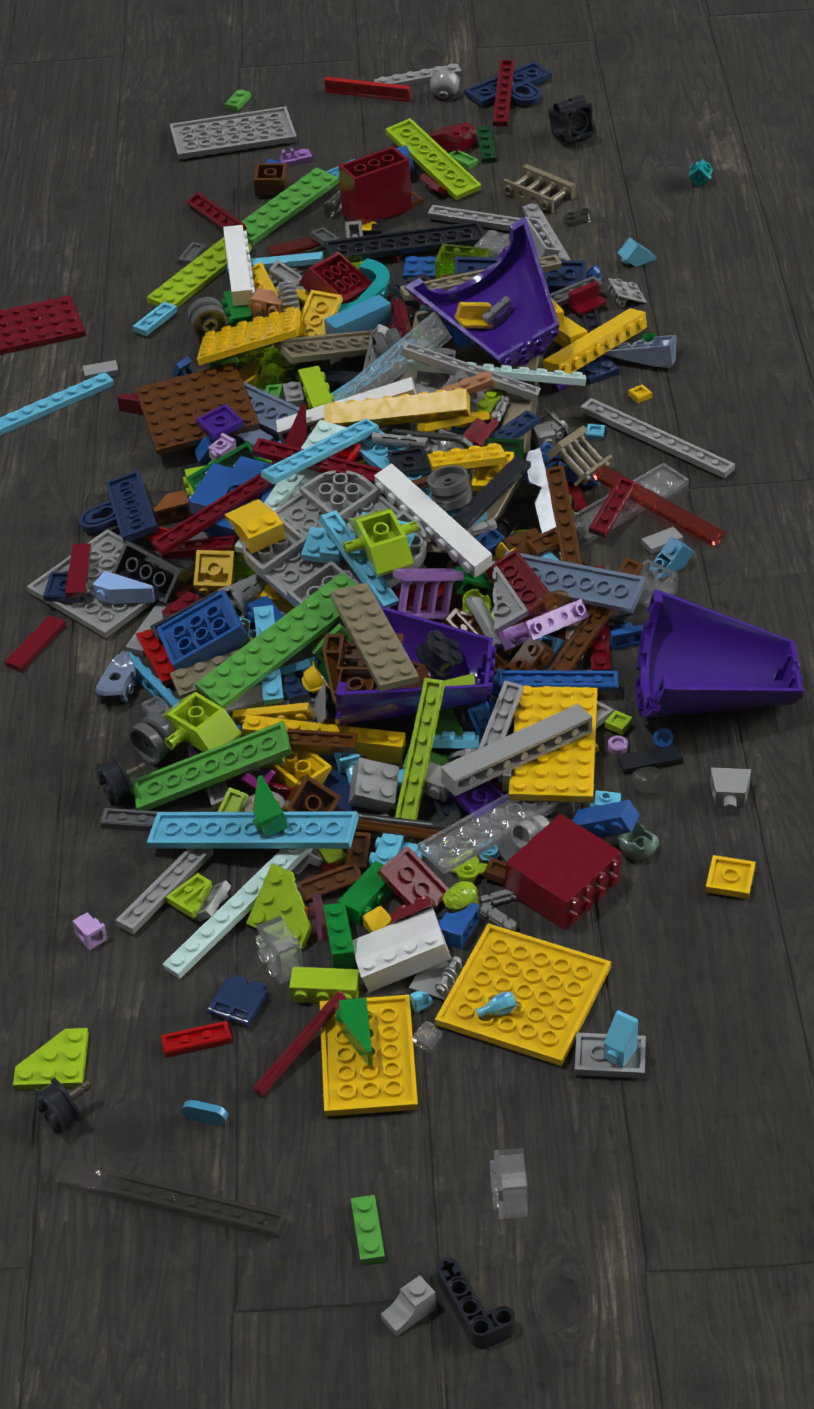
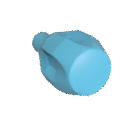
[476,992,517,1018]

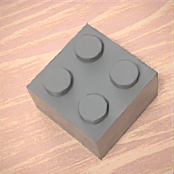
[348,757,399,814]

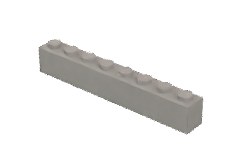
[441,704,592,796]

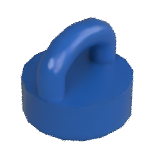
[586,265,602,281]
[653,728,674,747]

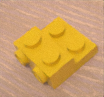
[193,550,235,595]

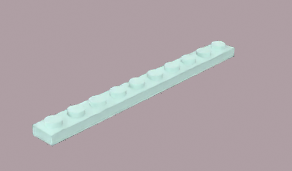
[408,359,586,386]
[163,848,313,979]

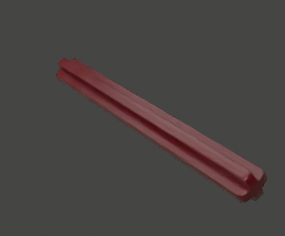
[253,991,347,1096]

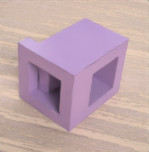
[208,433,237,461]
[73,912,108,950]

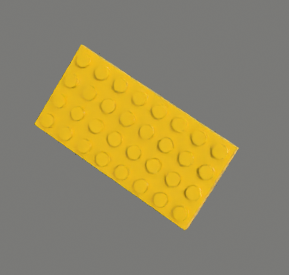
[509,686,597,803]

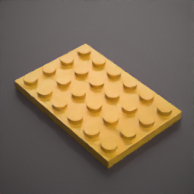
[320,995,418,1116]

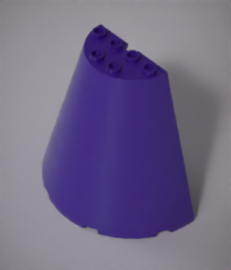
[405,217,559,366]
[635,589,804,718]
[335,606,496,726]

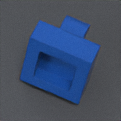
[172,356,194,377]

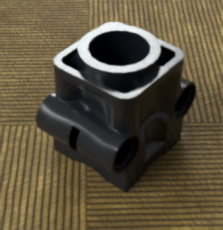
[548,95,596,147]

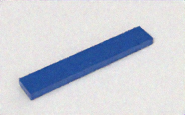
[498,670,619,691]

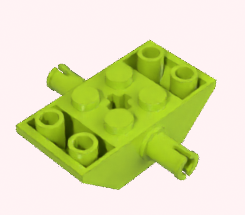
[342,508,420,577]
[162,692,242,752]

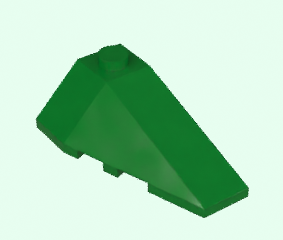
[186,441,260,492]

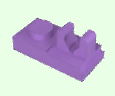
[279,148,313,167]

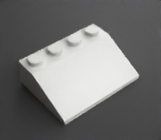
[352,907,452,992]

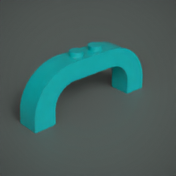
[338,258,390,313]

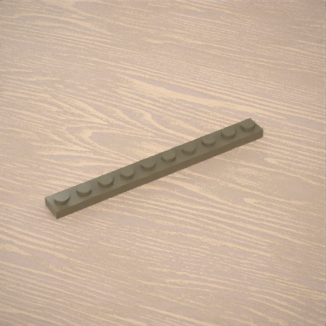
[400,254,562,301]

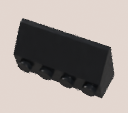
[112,540,193,604]

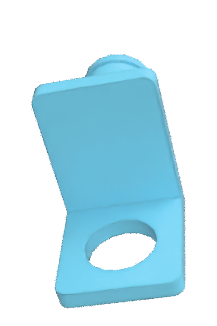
[334,752,360,786]

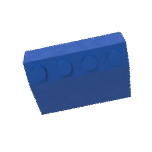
[157,589,250,670]

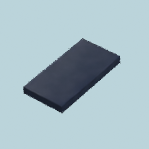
[323,755,367,813]

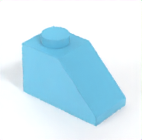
[618,237,657,267]
[603,1010,638,1067]

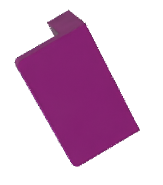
[235,767,275,791]

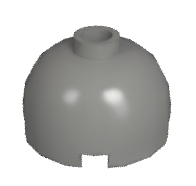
[430,70,460,99]

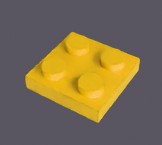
[705,855,756,899]

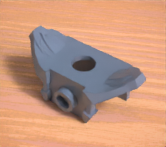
[95,651,137,704]

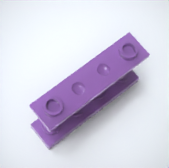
[393,568,464,621]
[498,599,589,651]

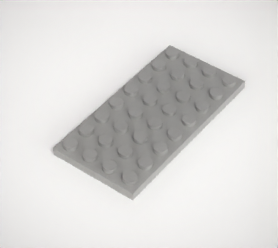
[169,106,297,160]

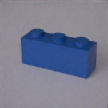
[573,800,640,838]

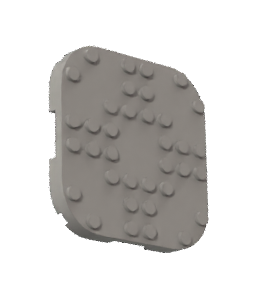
[242,470,427,620]

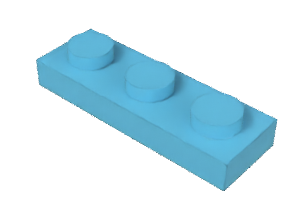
[133,302,177,336]

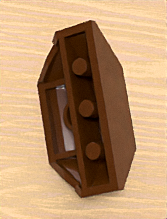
[444,608,508,677]

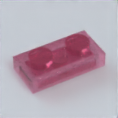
[309,893,327,940]

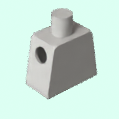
[710,768,751,813]

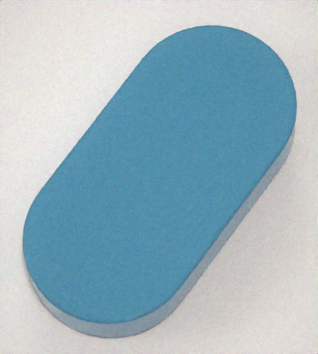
[181,1100,228,1126]

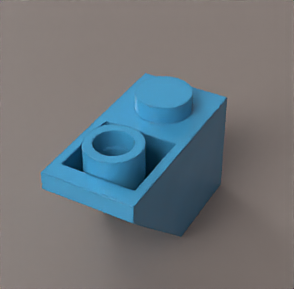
[650,537,694,578]

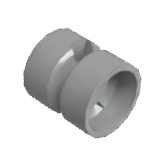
[511,815,549,849]

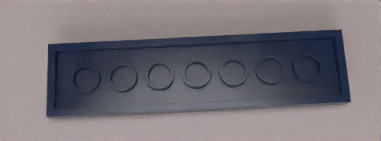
[454,257,586,290]

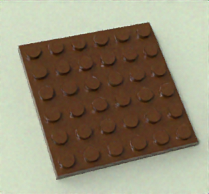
[135,362,260,456]

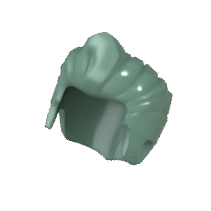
[618,821,659,861]

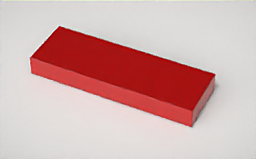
[161,1021,232,1058]

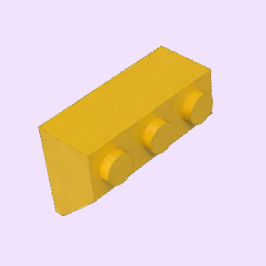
[263,750,332,788]

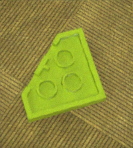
[246,863,312,948]
[13,1028,89,1091]

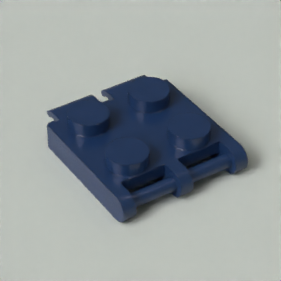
[207,974,267,1027]

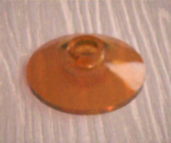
[533,590,570,616]

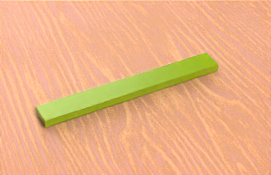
[395,678,446,842]

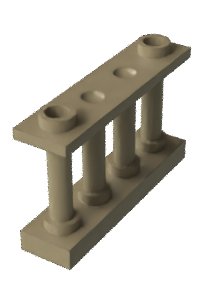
[503,164,576,214]
[546,425,613,486]

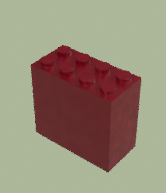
[339,146,412,225]
[505,813,621,930]

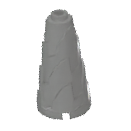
[218,574,268,618]

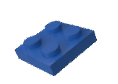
[403,256,438,280]

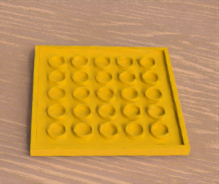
[197,306,301,366]
[435,923,611,1066]

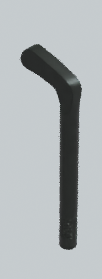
[392,428,474,449]
[358,810,460,832]

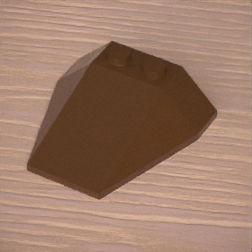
[323,634,404,703]

